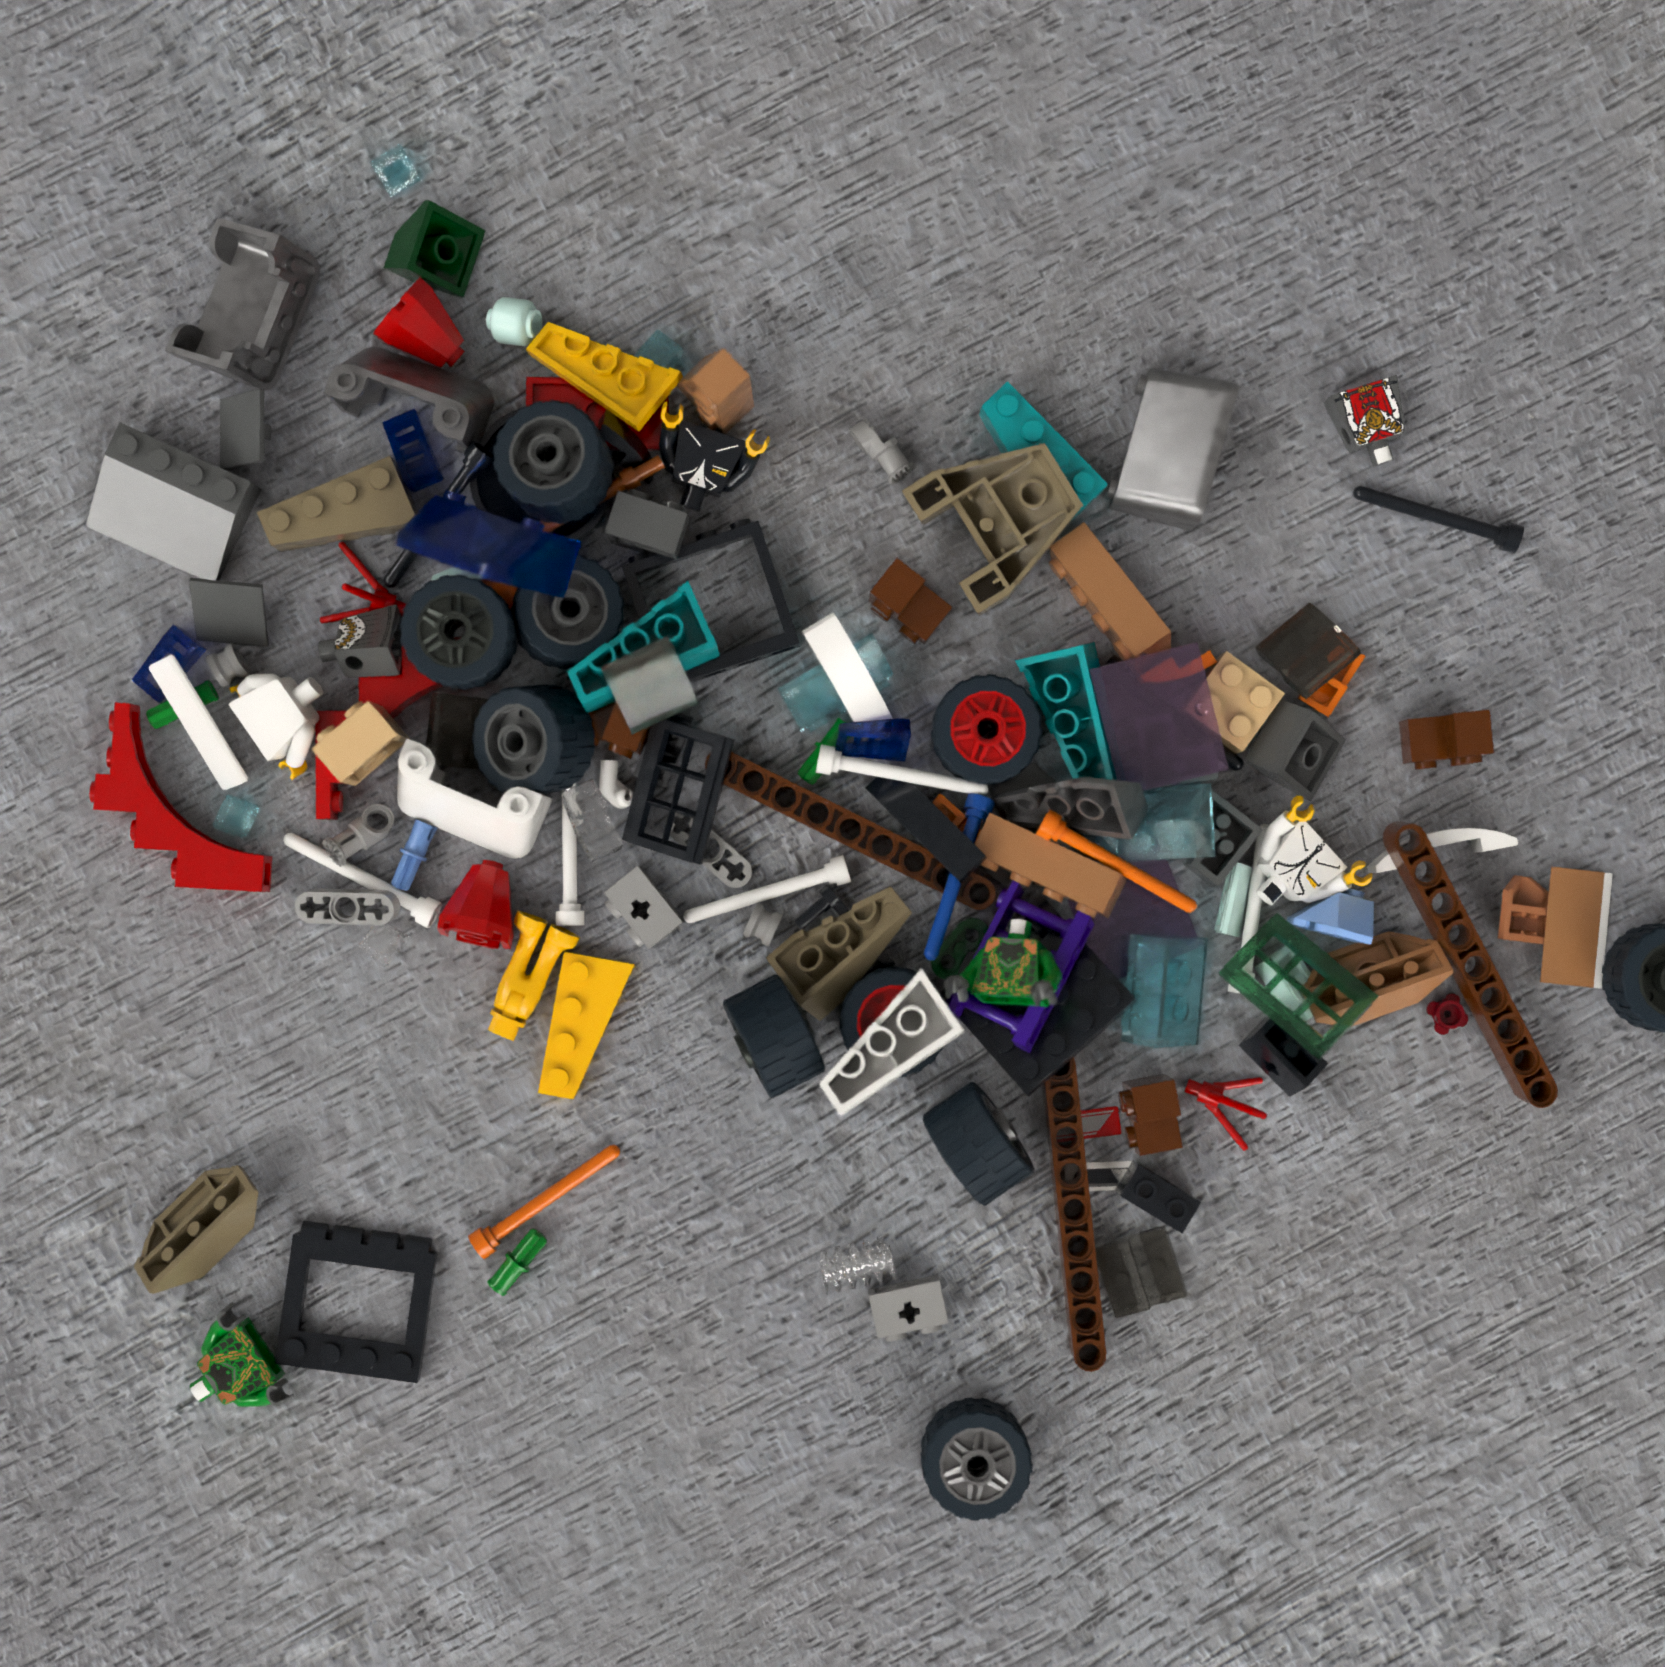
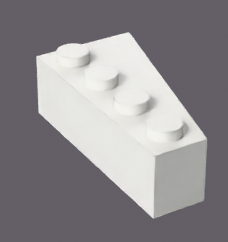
[819,969,964,1116]

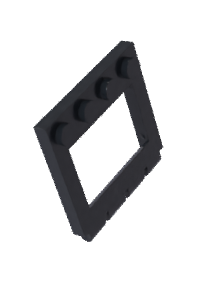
[275,1221,438,1383]

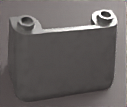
[165,218,320,390]
[323,346,494,453]
[1106,369,1239,532]

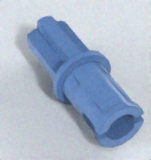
[391,819,437,891]

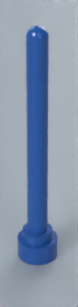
[924,793,995,960]

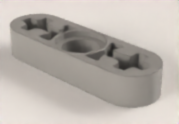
[666,813,752,888]
[295,888,400,925]

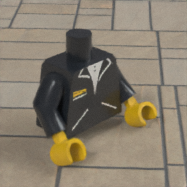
[659,402,770,512]

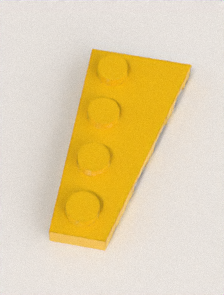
[526,322,683,432]
[538,951,635,1099]

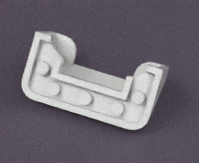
[397,738,553,859]

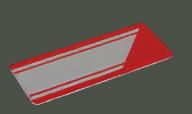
[1056,1106,1121,1143]

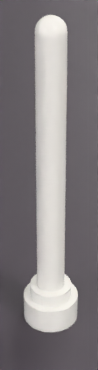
[816,744,988,796]
[556,783,585,926]
[1228,824,1268,996]
[283,833,442,928]
[683,855,851,923]

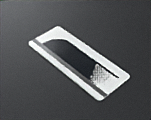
[1064,1161,1132,1191]

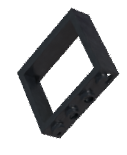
[622,518,800,692]

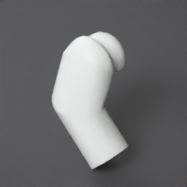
[599,760,634,809]

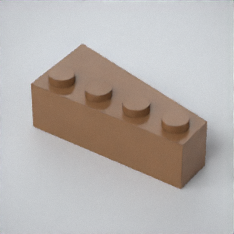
[676,348,754,434]
[1048,522,1171,678]
[975,813,1127,919]

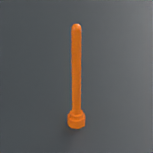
[1036,809,1197,913]
[468,1145,620,1259]

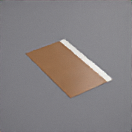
[1540,866,1613,989]

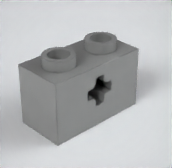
[604,866,685,949]
[868,1274,949,1341]

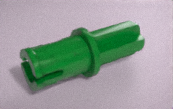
[146,679,219,729]
[797,718,856,785]
[487,1228,547,1296]

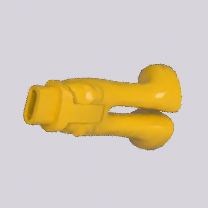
[488,910,580,1041]

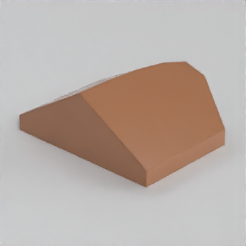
[1498,875,1549,945]

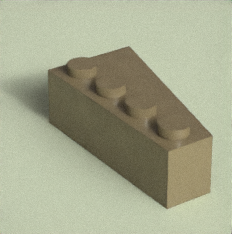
[257,456,423,552]

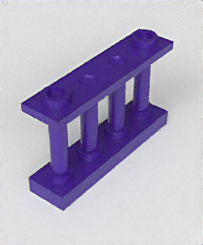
[947,880,1095,1053]

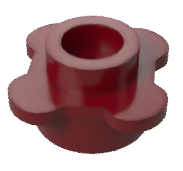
[1426,993,1468,1035]

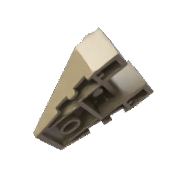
[902,443,1083,616]

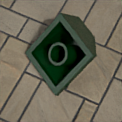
[384,200,486,298]

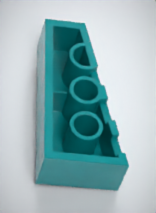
[979,381,1108,527]
[567,581,720,714]
[1015,642,1126,781]

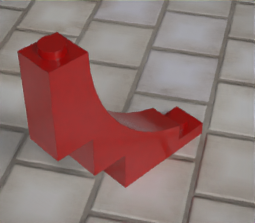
[315,637,462,820]

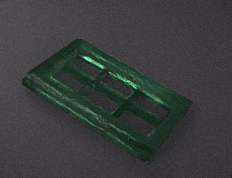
[1219,913,1378,1060]

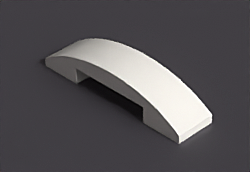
[802,613,894,741]
[1367,828,1518,873]

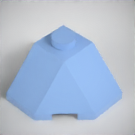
[1286,888,1374,944]

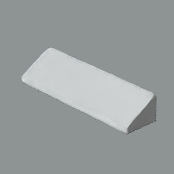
[149,654,248,790]

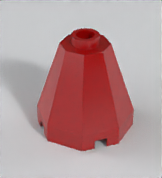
[373,277,465,368]
[437,860,514,949]

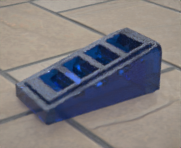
[382,409,444,492]
[132,624,207,704]
[835,718,911,762]

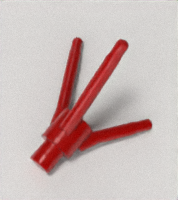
[319,541,406,624]
[1184,1077,1267,1151]

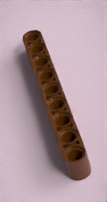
[705,752,996,910]
[1383,821,1558,1108]
[1042,1057,1106,1372]

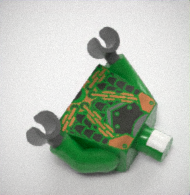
[944,919,1062,1007]
[190,1302,294,1407]

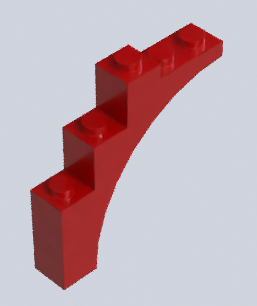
[89,702,273,892]

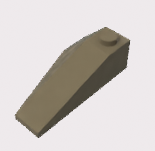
[766,886,912,1021]

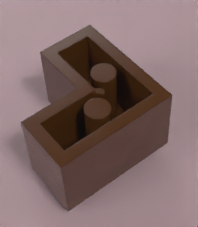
[869,558,952,645]
[589,698,655,759]
[1399,710,1494,770]
[1118,1074,1183,1156]

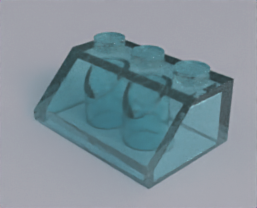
[778,633,893,733]
[1095,783,1215,863]
[1121,933,1208,1048]

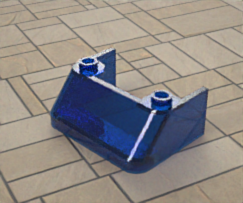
[394,490,581,598]

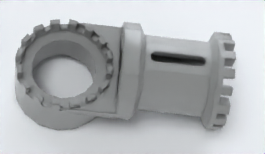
[849,418,916,485]
[322,804,394,867]

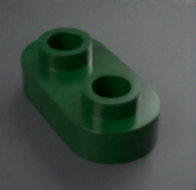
[930,917,989,980]

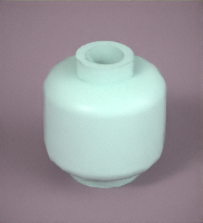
[486,297,542,346]

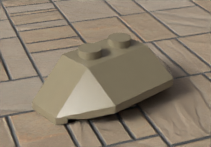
[134,1165,259,1294]

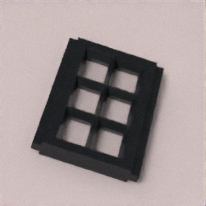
[622,715,735,865]

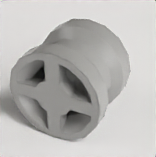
[206,643,250,688]
[743,903,783,947]

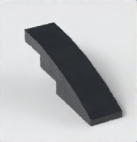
[866,763,987,883]

